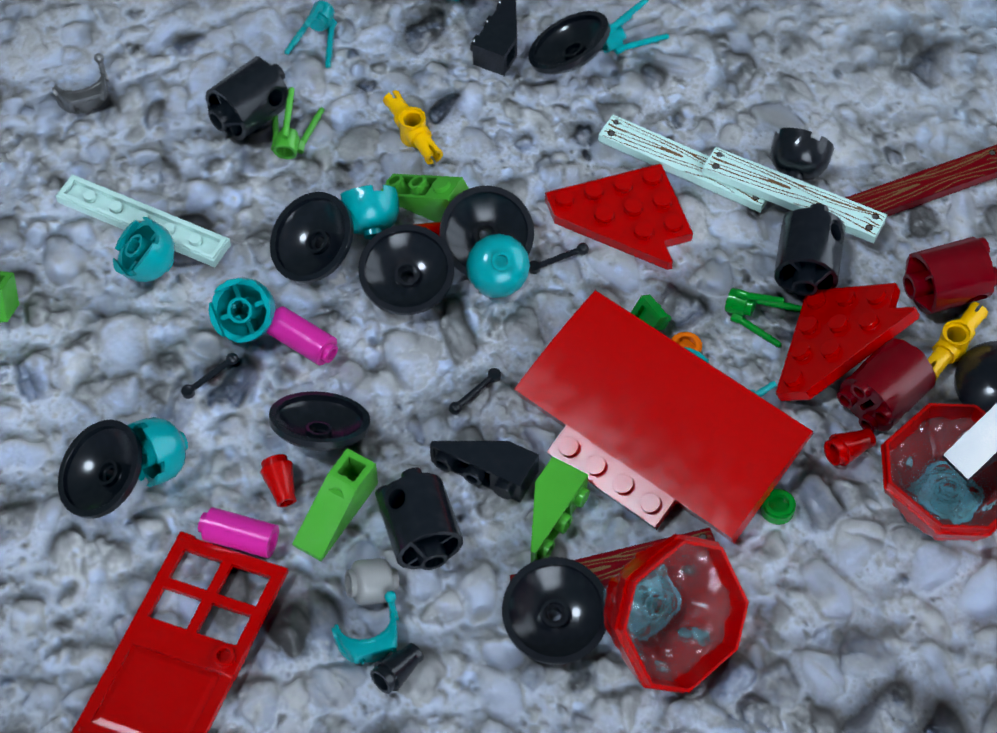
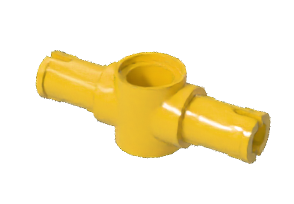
[383,90,443,165]
[928,302,988,380]

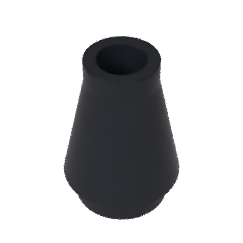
[370,643,424,694]

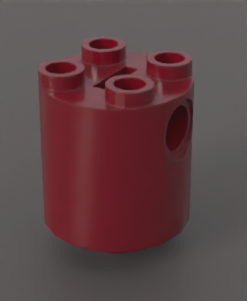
[903,237,997,315]
[837,338,936,433]

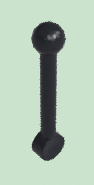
[529,243,589,274]
[181,353,239,399]
[449,368,501,415]

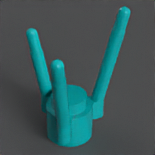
[602,0,669,55]
[284,1,337,68]

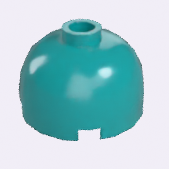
[338,185,399,240]
[113,217,175,282]
[466,234,530,298]
[208,277,276,343]
[128,417,188,487]

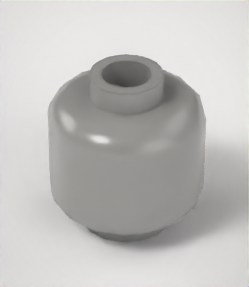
[345,558,399,606]

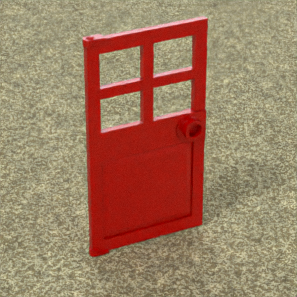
[71,532,289,733]

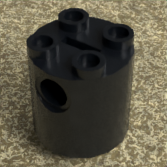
[205,56,294,140]
[774,203,846,296]
[375,467,463,570]

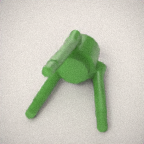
[271,87,324,159]

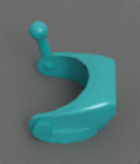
[331,591,399,665]

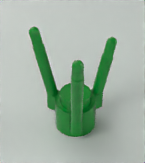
[725,287,802,348]

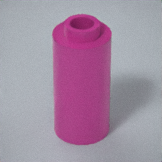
[266,306,338,366]
[198,507,279,559]

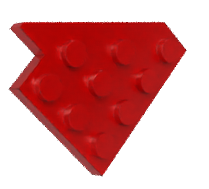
[545,163,693,270]
[775,283,920,401]

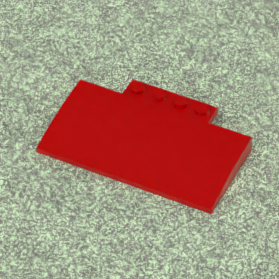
[514,290,813,543]

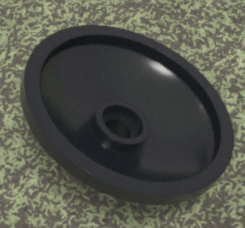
[528,11,610,74]
[439,186,534,276]
[270,192,354,283]
[358,224,455,315]
[954,341,997,413]
[269,391,370,452]
[58,420,143,519]
[502,557,606,665]

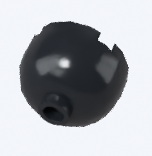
[770,128,834,181]

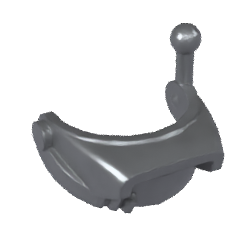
[52,53,109,114]

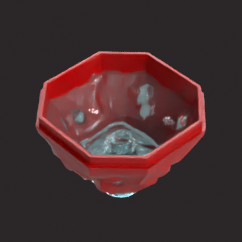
[881,403,997,542]
[603,534,749,693]

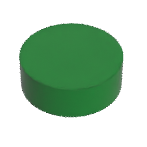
[760,489,796,525]

